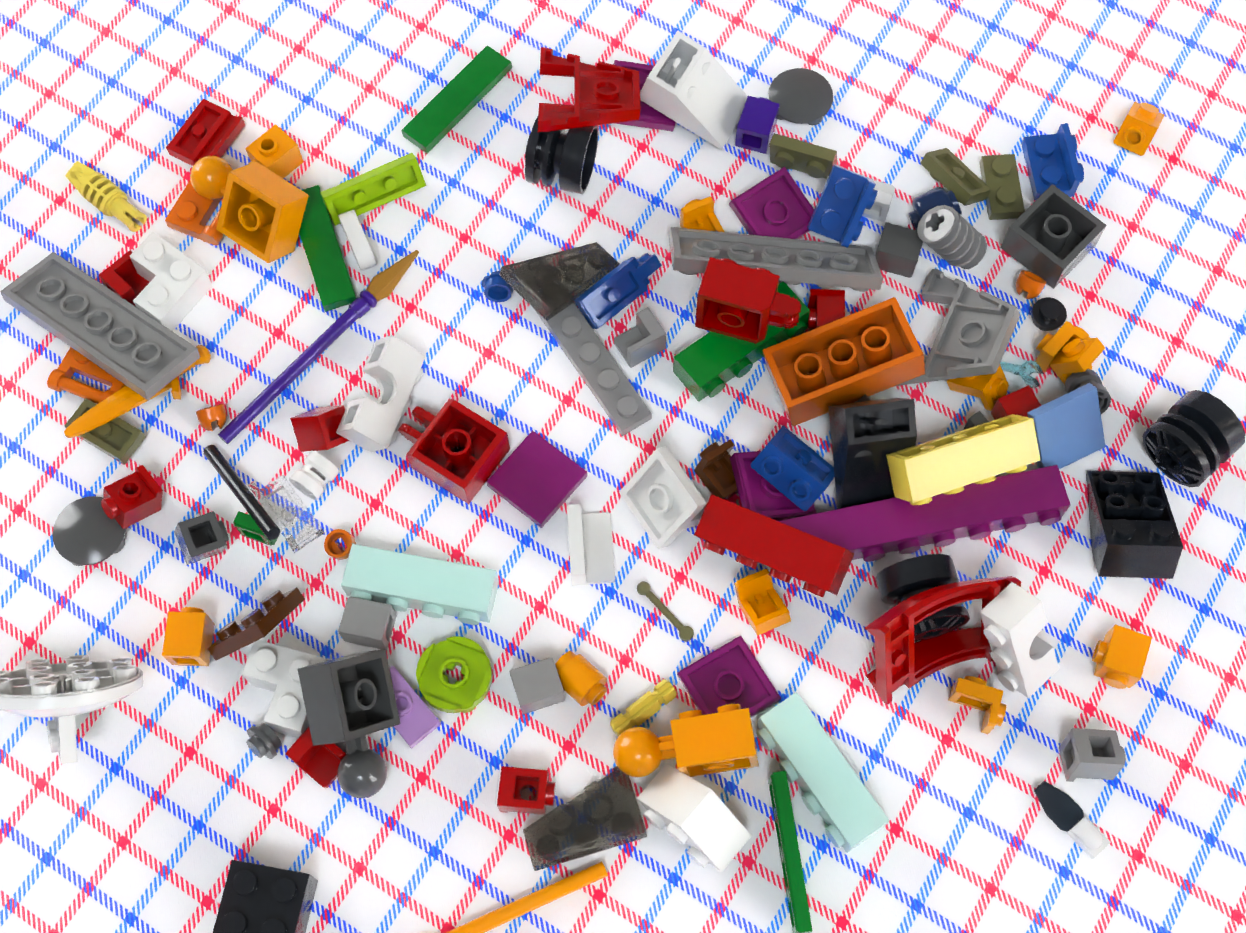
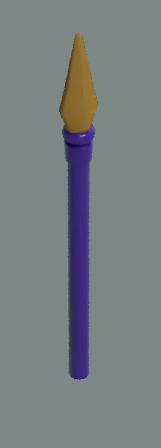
[217,250,419,445]

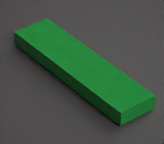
[401,45,512,154]
[299,185,356,312]
[768,771,813,933]

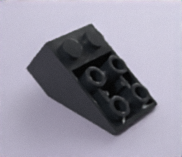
[828,397,917,509]
[1086,470,1183,579]

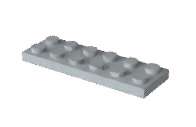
[669,227,883,292]
[0,252,200,400]

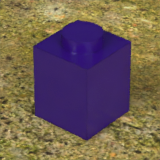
[735,95,780,154]

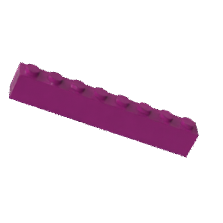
[779,465,1071,562]

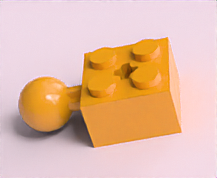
[190,156,309,264]
[613,704,759,777]

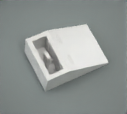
[640,30,747,150]

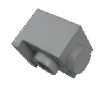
[1059,728,1126,782]

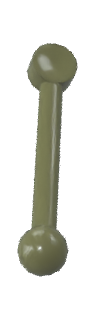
[636,581,694,642]

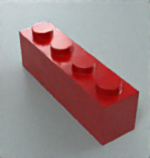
[694,494,854,598]

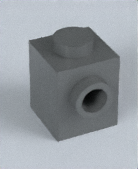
[174,511,229,565]

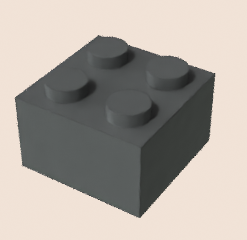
[1000,184,1107,289]

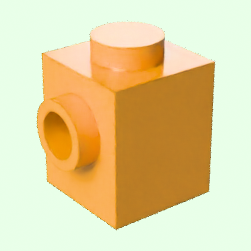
[245,124,304,179]
[162,607,215,666]
[1092,624,1152,689]

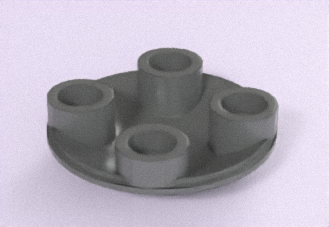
[768,68,833,125]
[52,496,126,566]

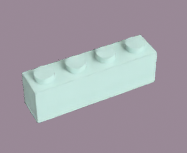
[341,544,499,625]
[756,692,890,853]

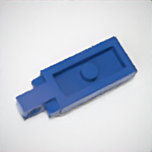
[574,253,662,329]

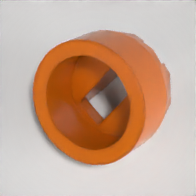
[1015,270,1046,299]
[195,404,227,432]
[324,529,356,560]

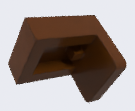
[694,439,738,500]

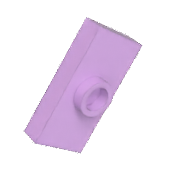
[389,666,441,749]

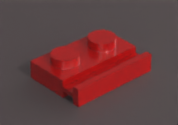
[166,99,245,166]

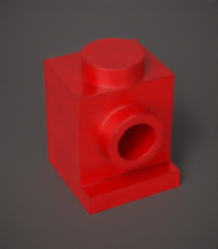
[807,289,845,329]
[101,465,163,529]
[497,766,556,815]

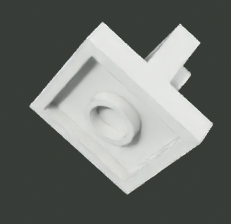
[619,446,707,549]

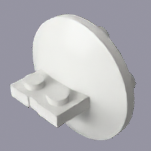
[0,655,144,764]

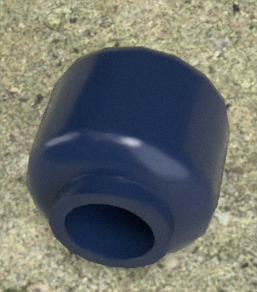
[908,187,962,231]

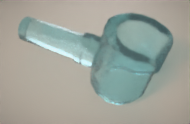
[1000,360,1044,388]

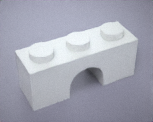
[336,335,426,452]
[980,582,1059,698]

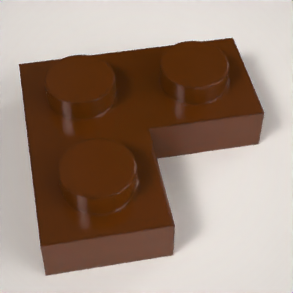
[208,587,305,661]

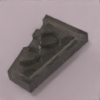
[499,242,620,321]
[523,766,647,872]

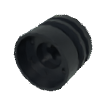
[525,116,599,195]
[1142,390,1245,487]
[876,554,970,641]

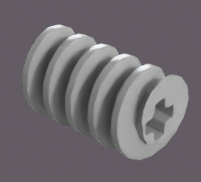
[917,205,987,269]

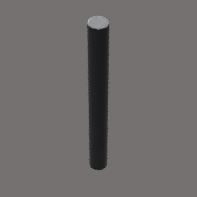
[203,445,281,540]

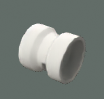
[289,450,339,501]

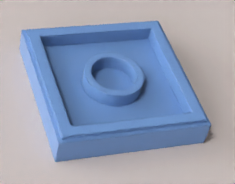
[1027,383,1106,469]

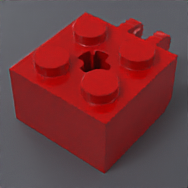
[695,257,802,344]
[398,399,510,505]

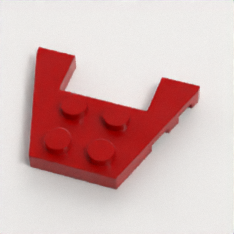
[538,47,641,132]

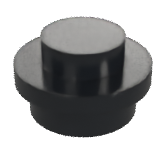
[1031,297,1067,331]

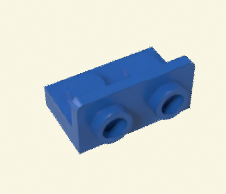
[1021,123,1084,201]
[807,164,878,248]
[750,425,835,511]

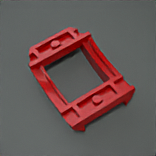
[864,576,1021,705]

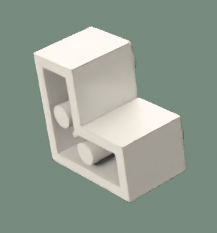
[129,231,213,331]
[241,640,328,738]
[637,763,752,872]

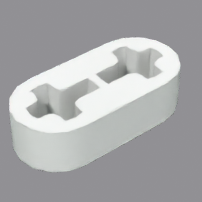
[338,209,377,271]

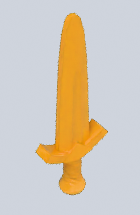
[64,345,211,438]

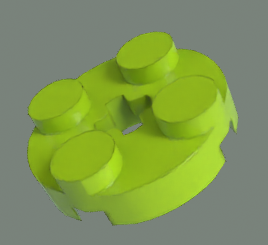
[416,636,493,713]

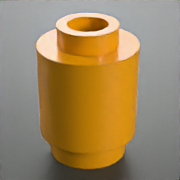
[555,651,607,706]

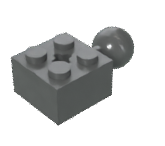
[298,649,400,799]

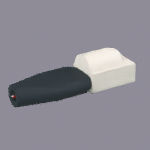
[1034,781,1111,860]

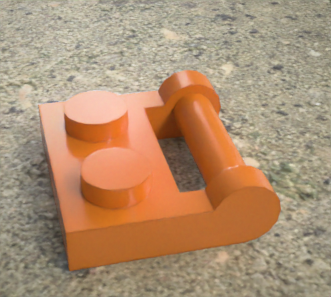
[165,180,223,246]
[47,347,126,404]

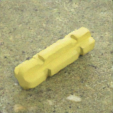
[610,679,677,736]

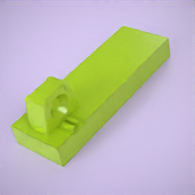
[320,153,426,226]

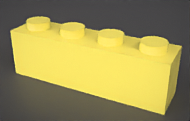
[886,414,1040,505]

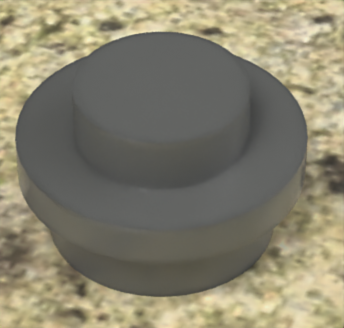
[246,723,282,759]

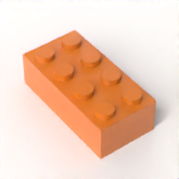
[762,297,925,427]

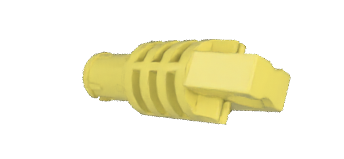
[65,161,147,232]

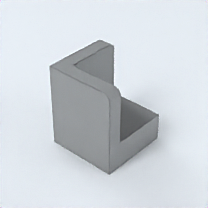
[614,307,667,368]
[338,597,397,651]
[509,657,566,715]

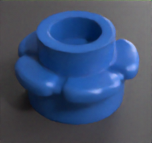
[482,271,516,302]

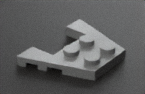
[896,269,1020,386]

